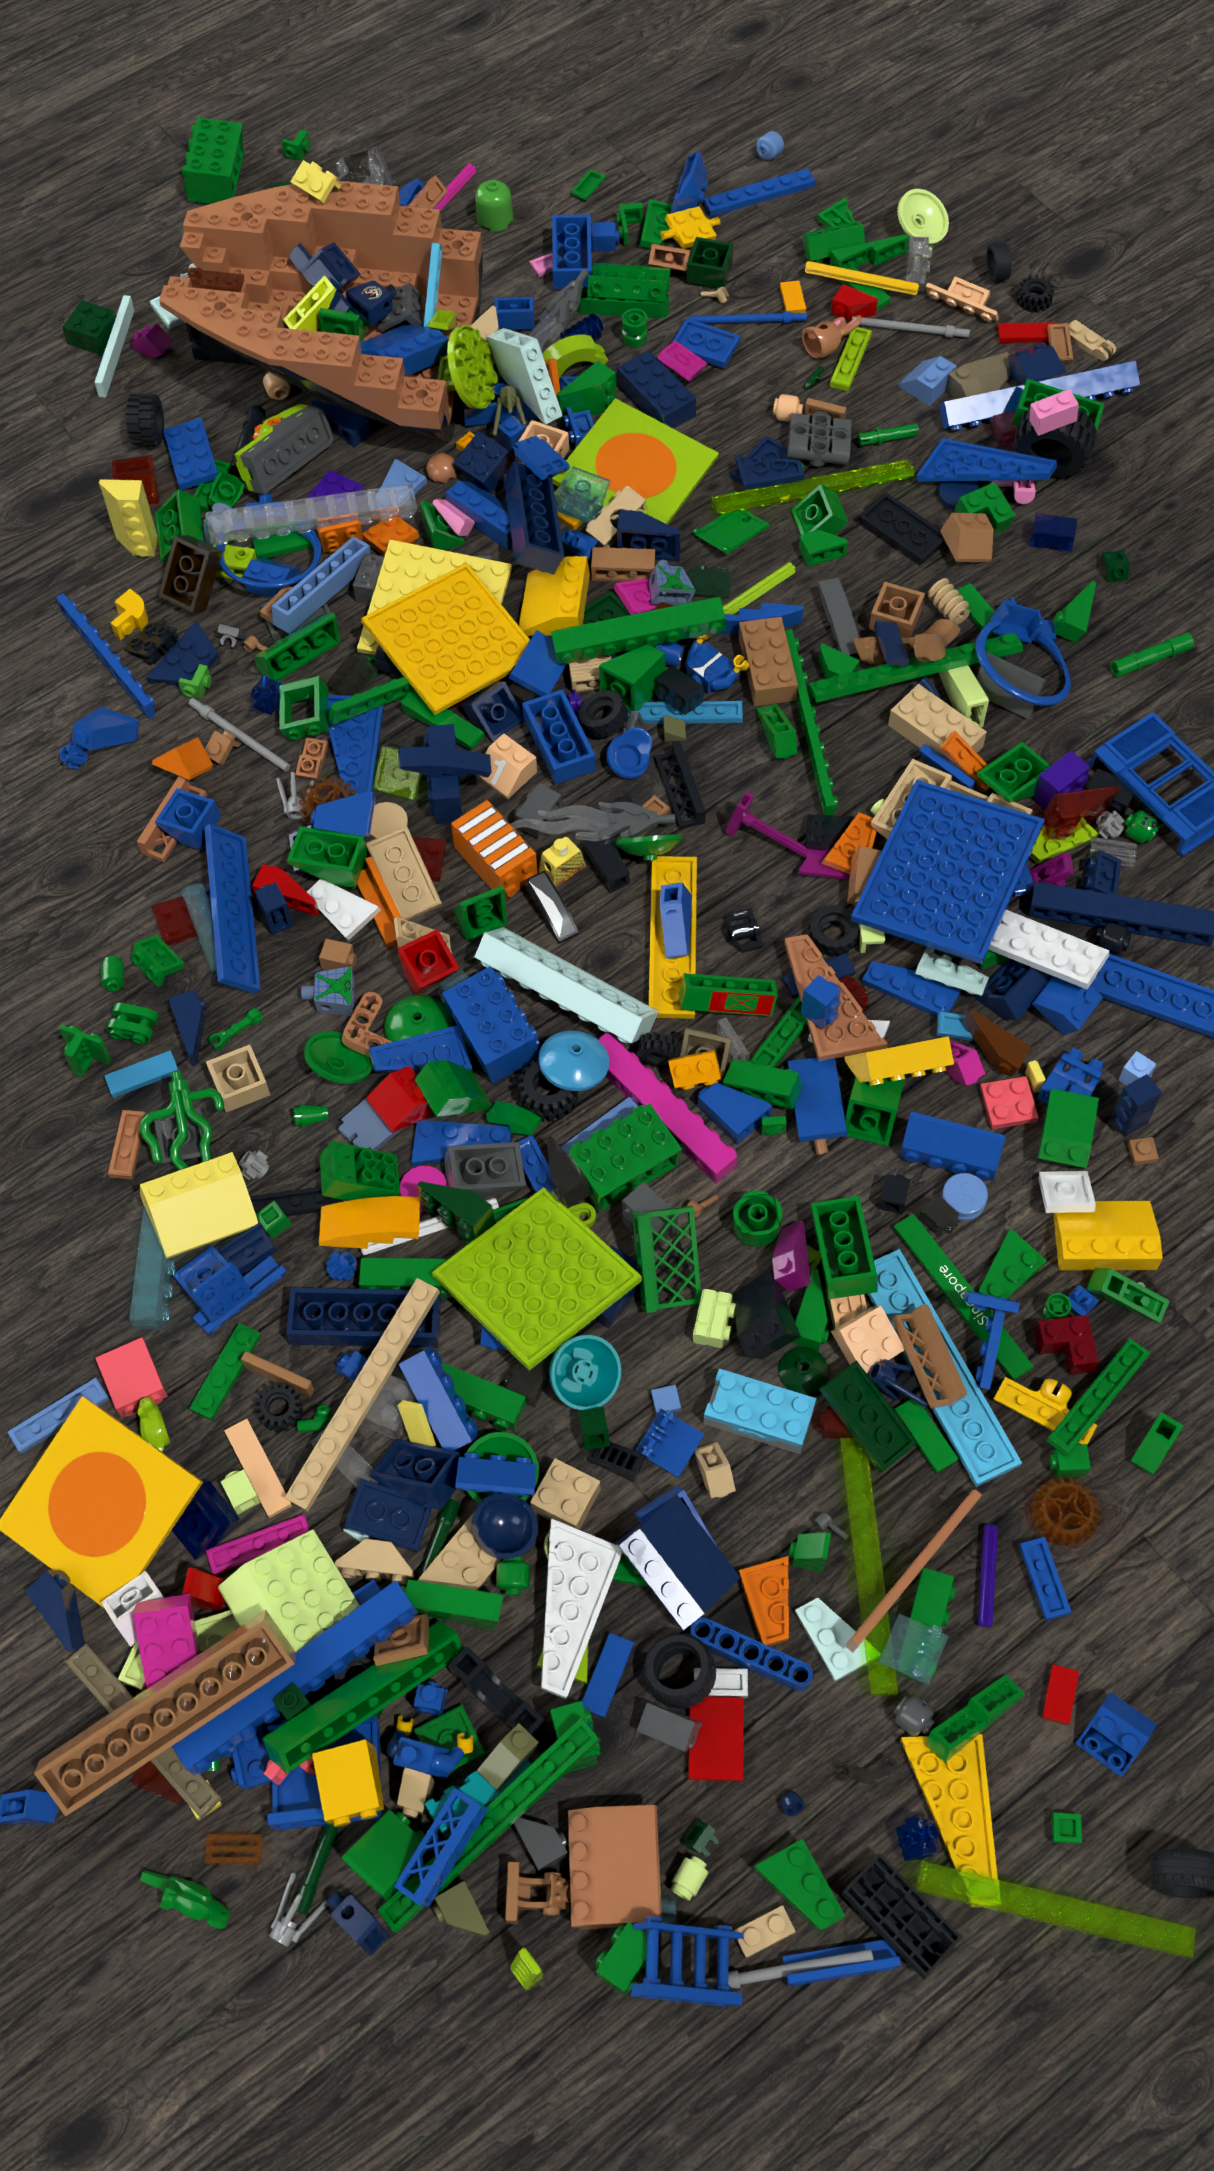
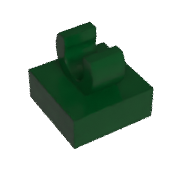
[681,1819,719,1857]

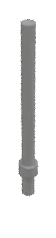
[852,316,970,338]
[188,698,291,772]
[705,1949,874,1990]

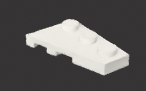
[307,879,381,941]

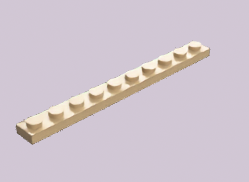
[284,1278,440,1511]

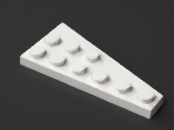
[541,1519,622,1699]

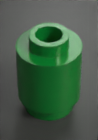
[101,956,125,991]

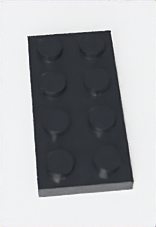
[858,492,946,565]

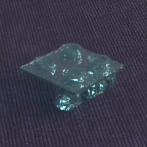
[879,1614,949,1685]

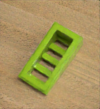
[428,309,457,330]
[511,1948,543,1990]

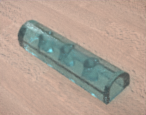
[181,883,217,975]

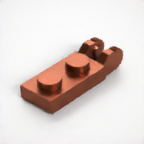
[186,267,244,292]

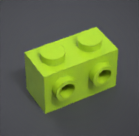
[213,543,257,579]

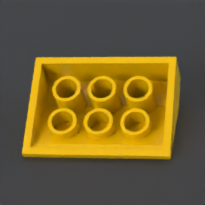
[519,556,590,636]
[1053,1201,1163,1270]

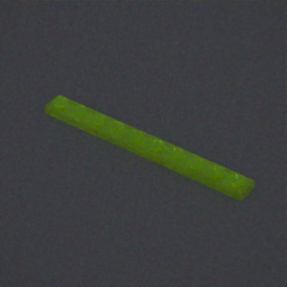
[711,460,914,514]
[840,1438,898,1697]
[916,1861,1196,1959]

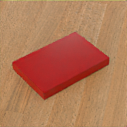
[689,1697,744,1782]

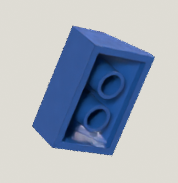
[455,1453,536,1496]

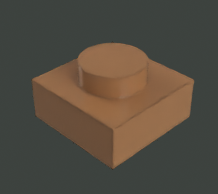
[1128,1137,1159,1166]

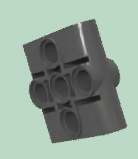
[787,411,852,466]

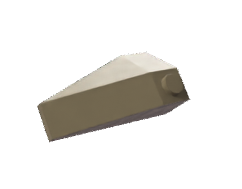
[946,352,1011,399]

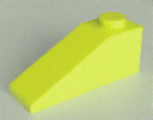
[283,275,336,331]

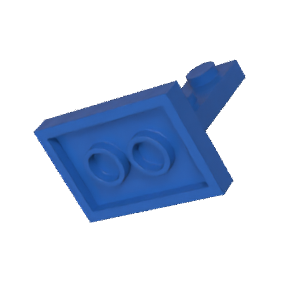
[963,1290,1020,1390]

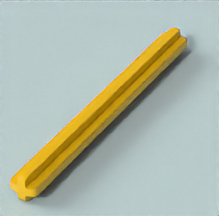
[805,261,919,295]

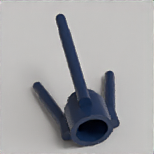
[869,1359,928,1407]

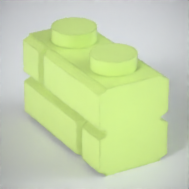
[693,1289,736,1348]

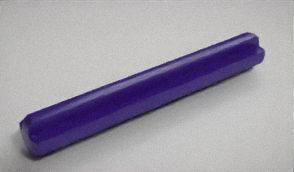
[978,1524,998,1628]

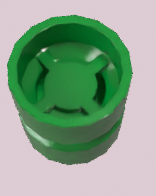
[622,308,647,348]

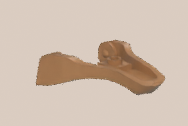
[854,619,961,664]

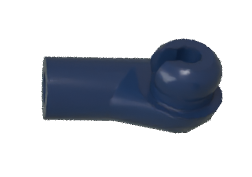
[917,676,940,698]

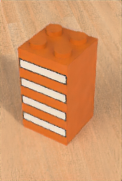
[451,800,537,899]

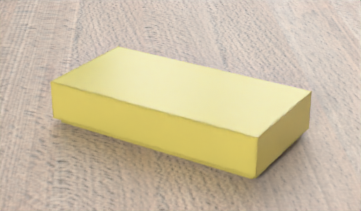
[397,1400,436,1447]

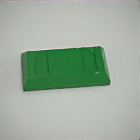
[570,169,606,202]

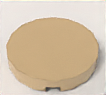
[370,802,408,840]

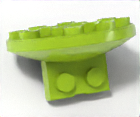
[437,325,498,410]

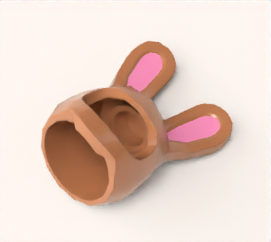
[802,315,862,359]

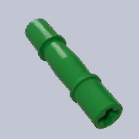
[1110,632,1194,678]

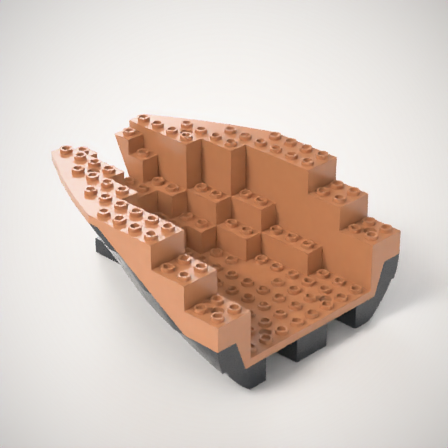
[159,181,483,442]

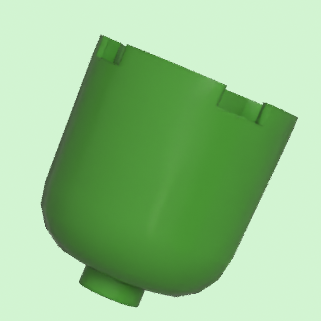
[475,180,514,232]

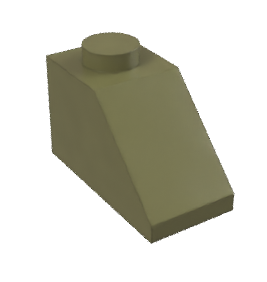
[477,1723,539,1791]
[433,1881,491,1939]

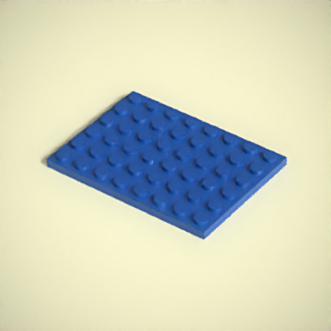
[851,779,1045,964]

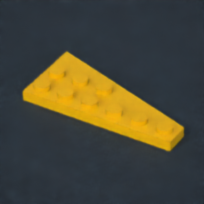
[900,1734,1001,1908]

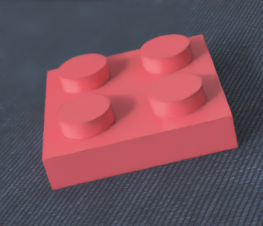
[980,1076,1039,1130]

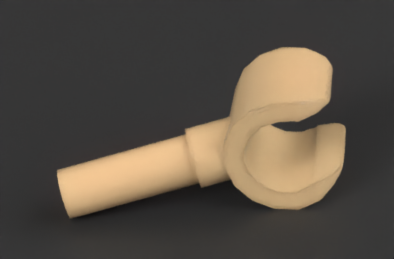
[701,287,729,303]

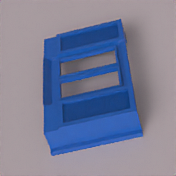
[1087,712,1214,857]

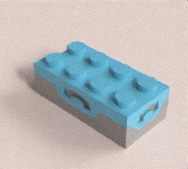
[703,1369,816,1454]

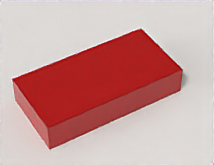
[1041,1665,1079,1726]

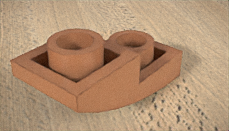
[295,738,329,780]

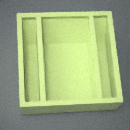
[218,1530,360,1652]

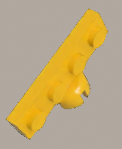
[993,1377,1097,1445]

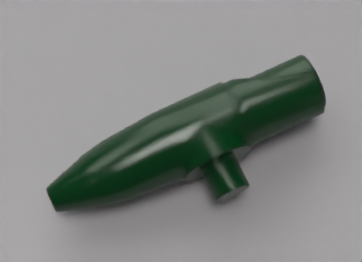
[805,365,824,389]

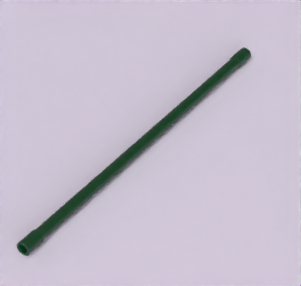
[295,1499,461,1915]

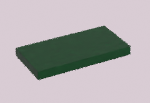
[819,1360,917,1473]

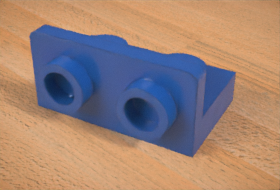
[228,1727,272,1791]

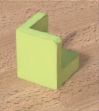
[858,924,885,953]

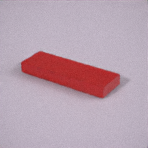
[998,322,1058,343]

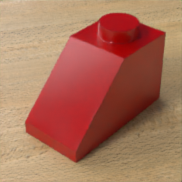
[831,284,878,321]
[182,1568,227,1611]

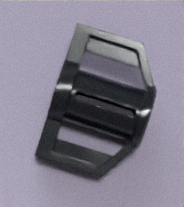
[727,908,763,953]

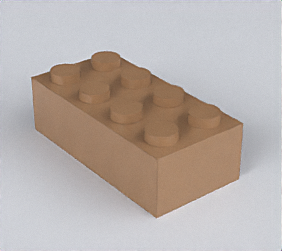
[739,617,798,706]

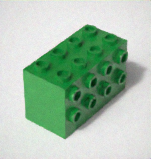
[182,117,244,204]
[567,1103,682,1214]

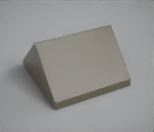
[680,1028,732,1083]

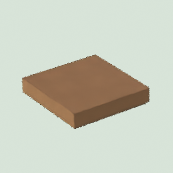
[373,1614,429,1666]

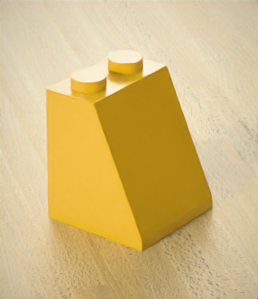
[312,1739,384,1827]

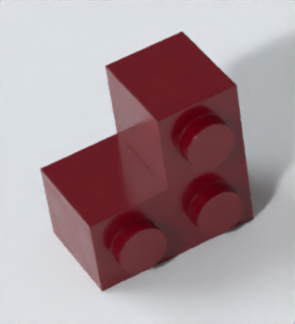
[1034,1315,1099,1375]

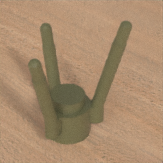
[493,386,526,436]

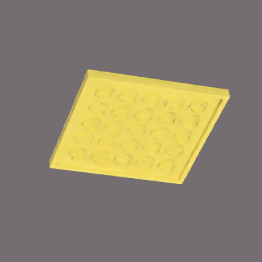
[357,540,512,655]

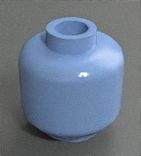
[756,131,784,161]

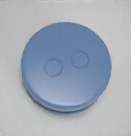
[941,1173,988,1221]

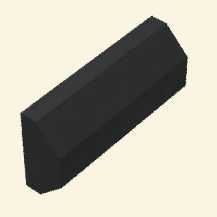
[841,1853,962,1980]

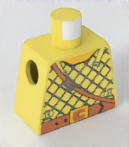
[539,837,586,887]

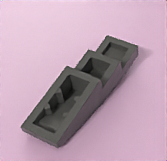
[818,577,859,656]

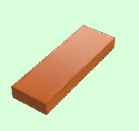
[939,731,990,793]

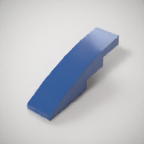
[717,603,804,634]

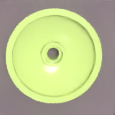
[898,189,949,245]

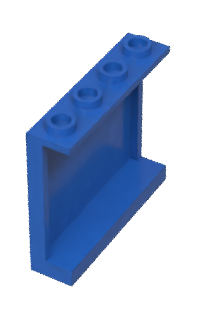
[267,1715,382,1831]

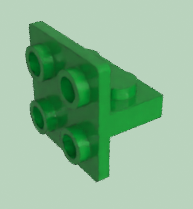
[59,1025,112,1078]

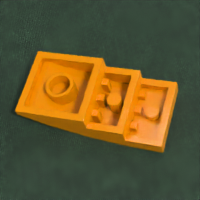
[319,1196,420,1249]

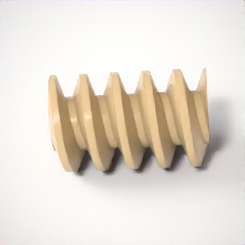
[928,578,970,625]

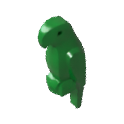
[140,1870,231,1929]

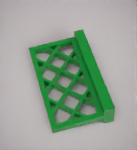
[632,1206,701,1313]

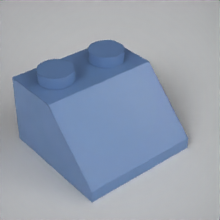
[898,356,957,406]

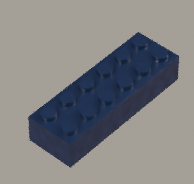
[504,461,564,574]
[286,1288,442,1348]

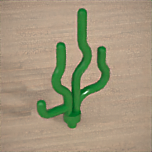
[140,1071,225,1171]

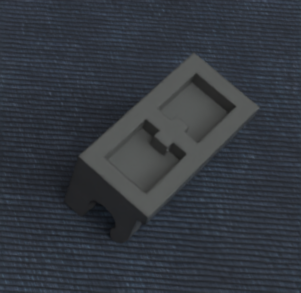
[637,1702,703,1752]

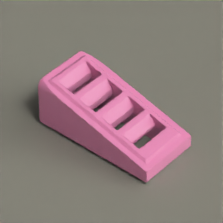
[432,499,475,536]

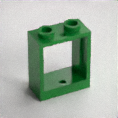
[280,676,329,740]

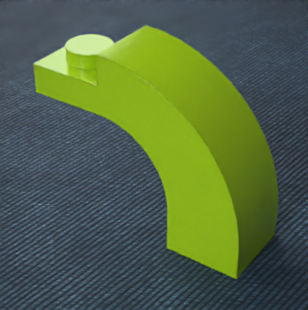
[542,335,608,378]

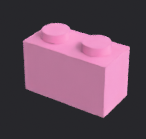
[1029,389,1079,436]

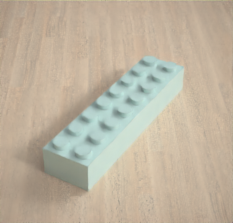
[475,927,659,1044]

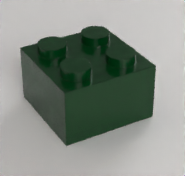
[687,237,734,288]
[62,300,117,355]

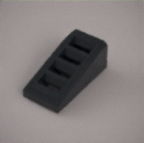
[588,1441,645,1483]

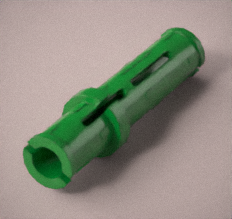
[857,423,919,447]

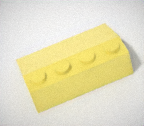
[140,1152,258,1259]

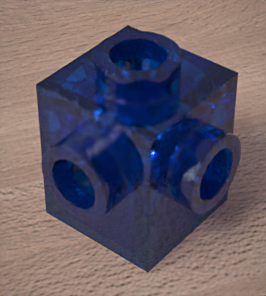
[250,676,282,715]
[896,1815,943,1861]

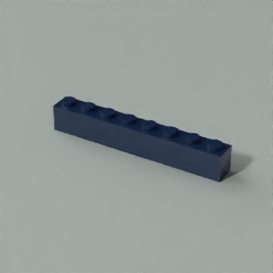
[1028,882,1214,947]

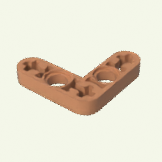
[342,992,392,1058]

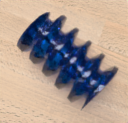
[560,313,603,342]

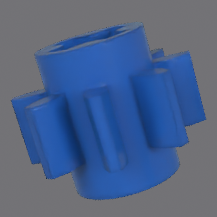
[60,741,88,769]
[326,1251,357,1281]

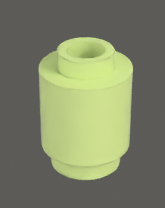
[671,1856,709,1901]

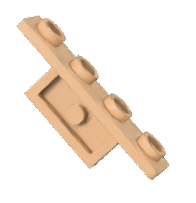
[926,277,999,322]

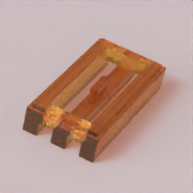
[205,1834,263,1865]

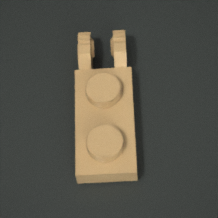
[1069,320,1117,361]

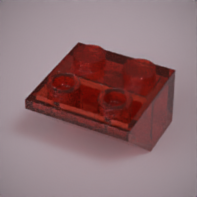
[111,455,160,504]

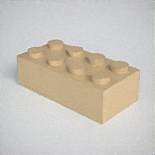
[888,684,986,768]

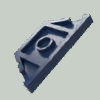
[147,621,219,685]

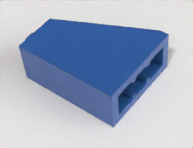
[72,707,139,750]
[311,791,377,838]
[698,1083,772,1145]

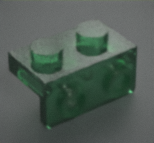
[689,565,732,598]

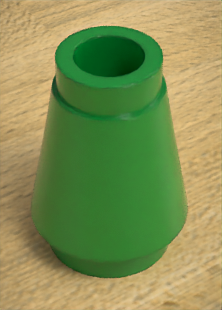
[293,1104,328,1128]

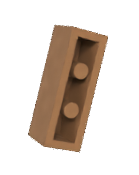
[591,547,655,582]

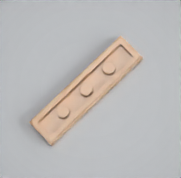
[224,1419,292,1519]

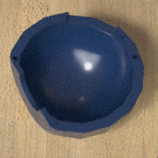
[472,1493,538,1560]

